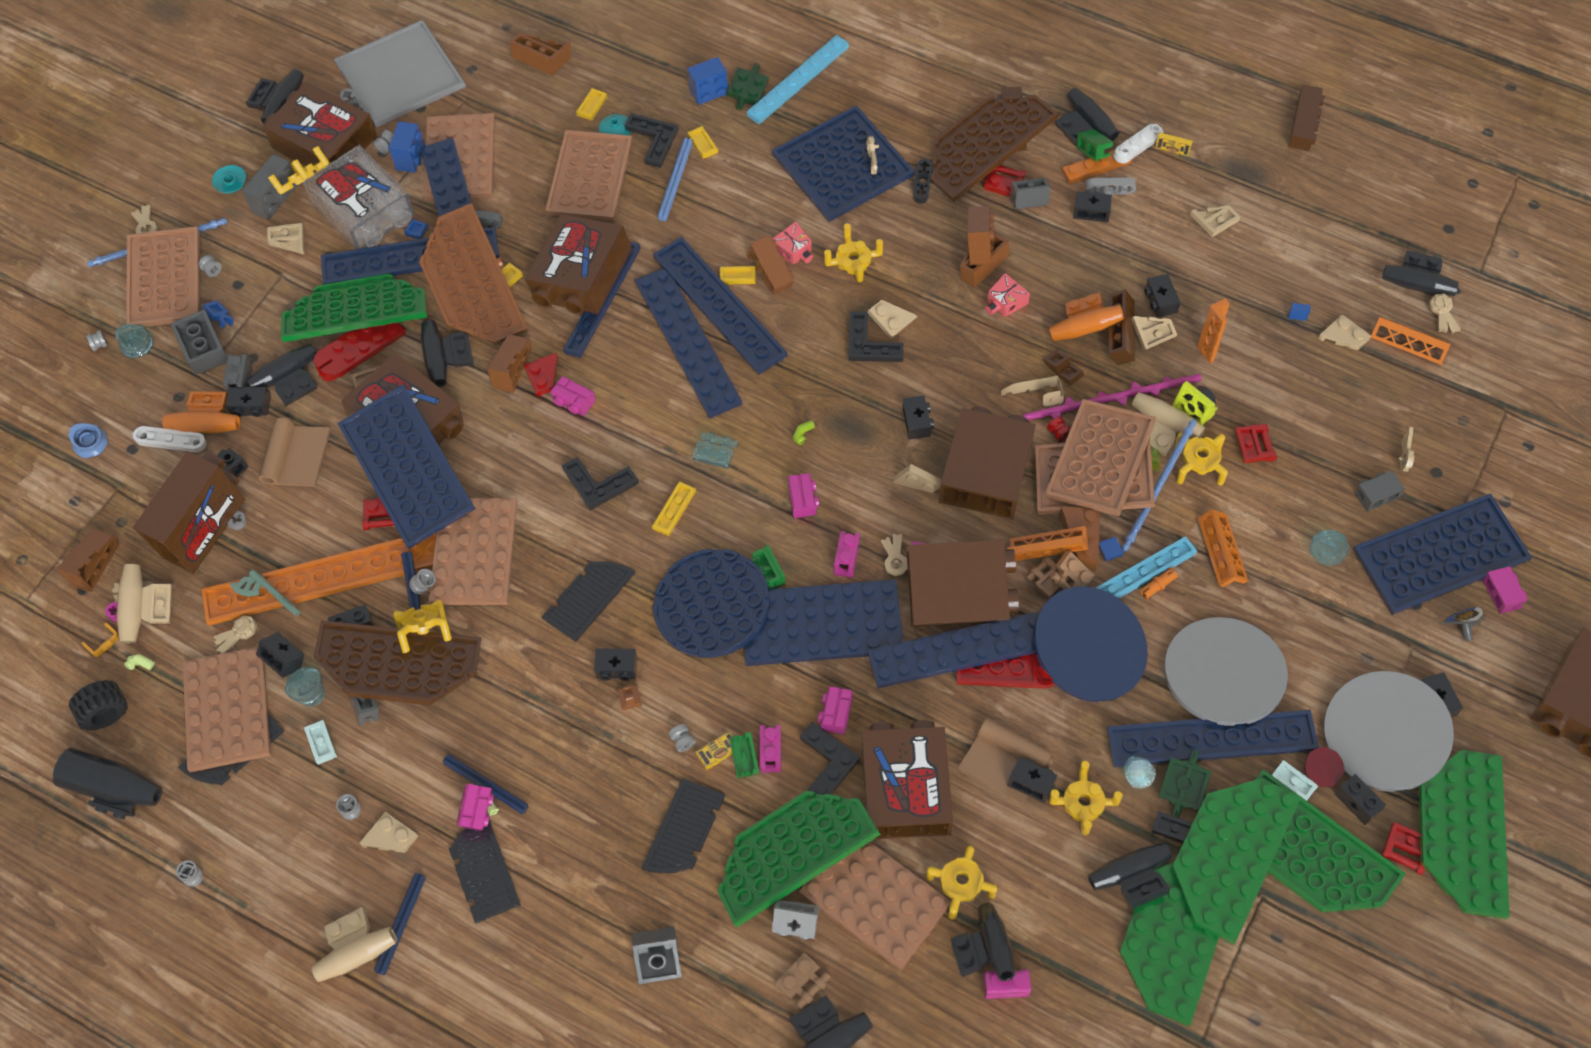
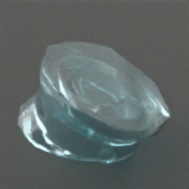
[115,324,154,359]
[1310,530,1349,565]
[285,668,325,706]

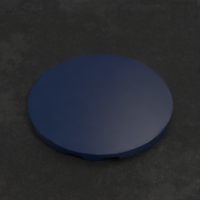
[653,549,770,658]
[1033,587,1148,702]

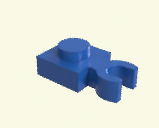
[202,300,234,328]

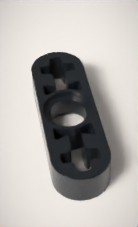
[913,159,932,204]

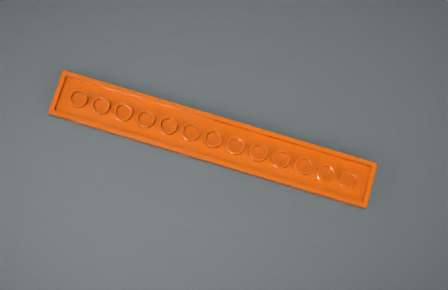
[201,533,436,626]

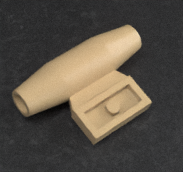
[1132,392,1205,457]
[117,564,172,644]
[312,907,397,982]

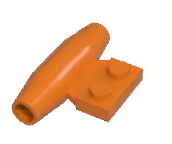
[1049,292,1124,341]
[162,391,240,434]

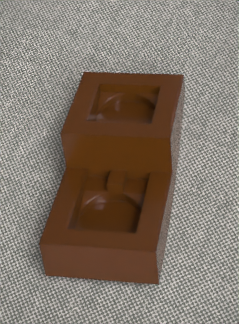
[1043,349,1084,386]

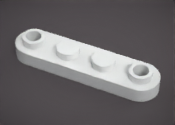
[1113,124,1163,163]
[133,426,207,453]

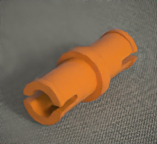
[1139,568,1178,600]

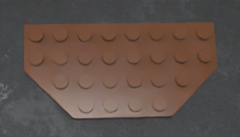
[419,203,528,344]

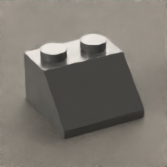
[632,926,682,984]

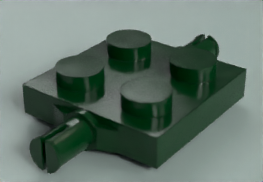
[727,64,769,110]
[1158,749,1212,818]

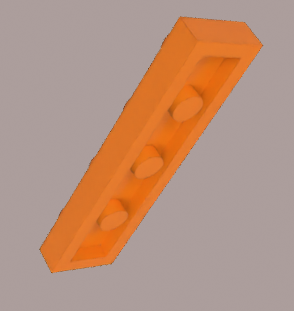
[1062,150,1132,184]

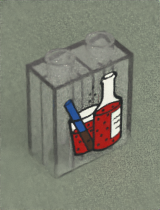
[303,145,415,249]

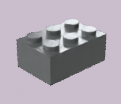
[242,154,297,220]
[171,309,228,375]

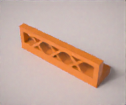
[1197,298,1230,364]
[1370,316,1451,365]
[1197,509,1248,587]
[1007,526,1088,561]

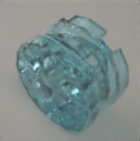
[1123,756,1155,788]

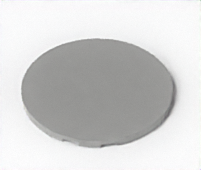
[1164,617,1288,726]
[1324,671,1454,792]

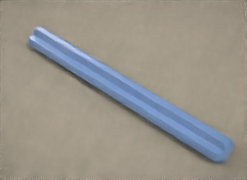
[658,138,692,222]

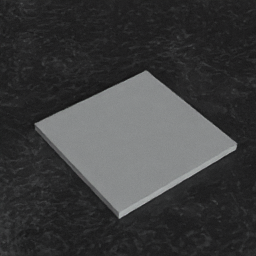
[334,20,466,128]

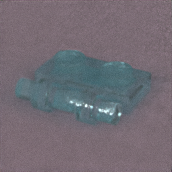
[692,432,738,469]

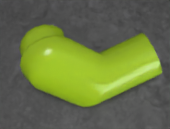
[793,420,815,445]

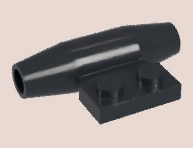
[246,69,304,124]
[1055,88,1119,146]
[1382,250,1459,296]
[421,320,473,387]
[246,344,317,406]
[1088,843,1172,910]
[950,903,1015,981]
[789,996,873,1048]

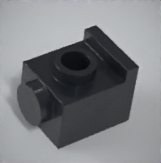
[217,448,248,477]

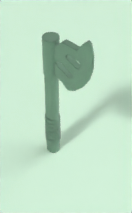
[230,569,301,616]

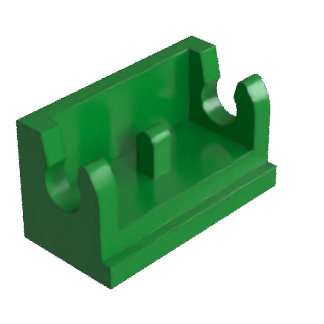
[1077,129,1113,162]
[750,545,786,589]
[729,732,759,779]

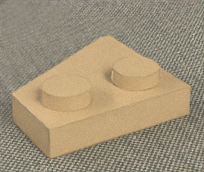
[1190,205,1240,237]
[267,223,304,254]
[867,300,917,339]
[1318,314,1371,350]
[1131,316,1178,350]
[892,464,942,493]
[359,812,418,853]

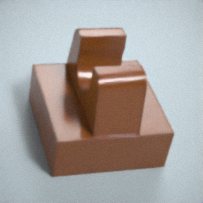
[618,685,642,711]

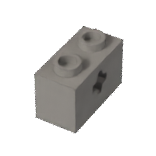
[772,900,819,939]

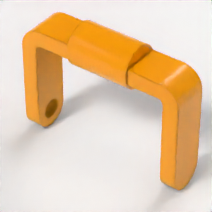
[81,622,119,657]

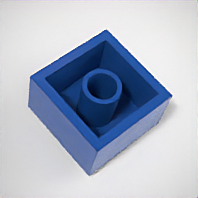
[687,57,728,105]
[389,122,426,173]

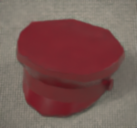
[1304,747,1345,787]

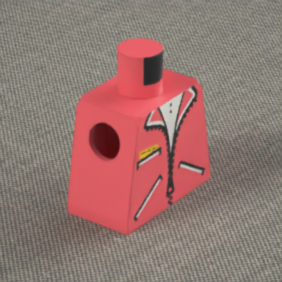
[772,222,813,264]
[985,273,1030,316]

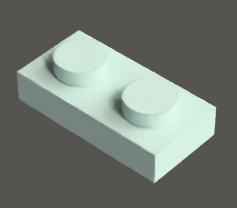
[304,720,337,765]
[1272,760,1318,801]

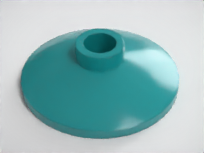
[599,114,631,136]
[212,165,247,193]

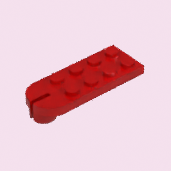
[314,323,406,381]
[956,653,1055,689]

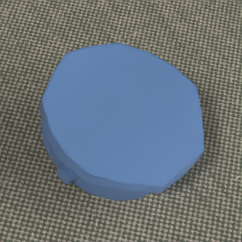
[68,423,108,459]

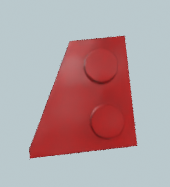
[524,353,558,397]

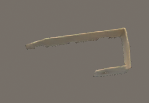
[1001,376,1064,407]

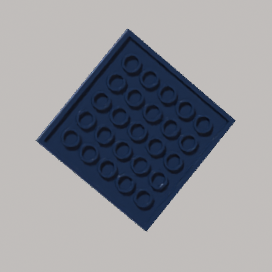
[772,105,915,222]

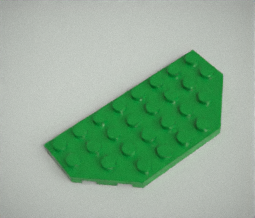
[281,273,427,342]
[1418,750,1510,919]
[1255,769,1406,913]
[1172,778,1301,945]
[717,791,881,927]
[1119,862,1219,1027]

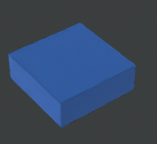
[404,219,429,239]
[1288,303,1311,321]
[1099,537,1124,562]

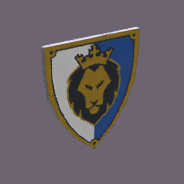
[1439,606,1486,641]

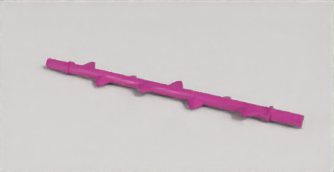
[1022,374,1201,421]

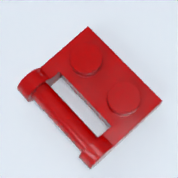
[984,165,1027,197]
[1234,424,1277,464]
[362,498,395,531]
[1381,822,1425,875]

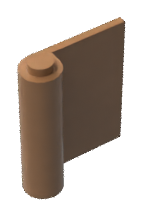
[258,417,331,487]
[958,717,1055,806]

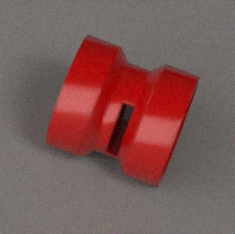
[1046,416,1071,443]

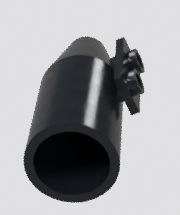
[53,748,163,819]

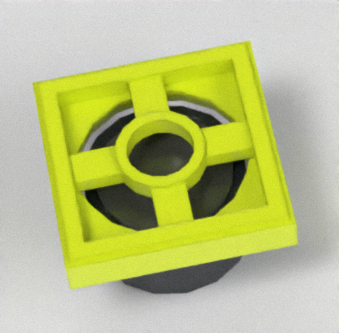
[1172,381,1218,427]

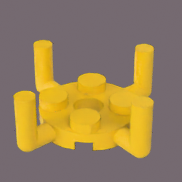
[268,146,329,194]
[824,223,883,282]
[1174,433,1228,485]
[393,599,452,653]
[1049,761,1122,836]
[926,846,997,920]

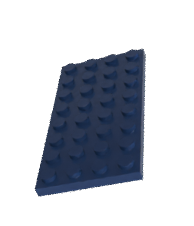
[337,384,476,549]
[1353,493,1532,615]
[744,579,903,666]

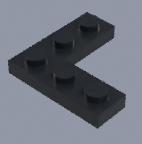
[625,113,679,168]
[848,311,904,362]
[561,457,639,510]
[800,722,860,795]
[1151,788,1217,844]

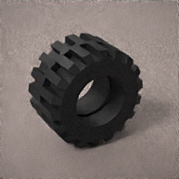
[69,680,128,731]

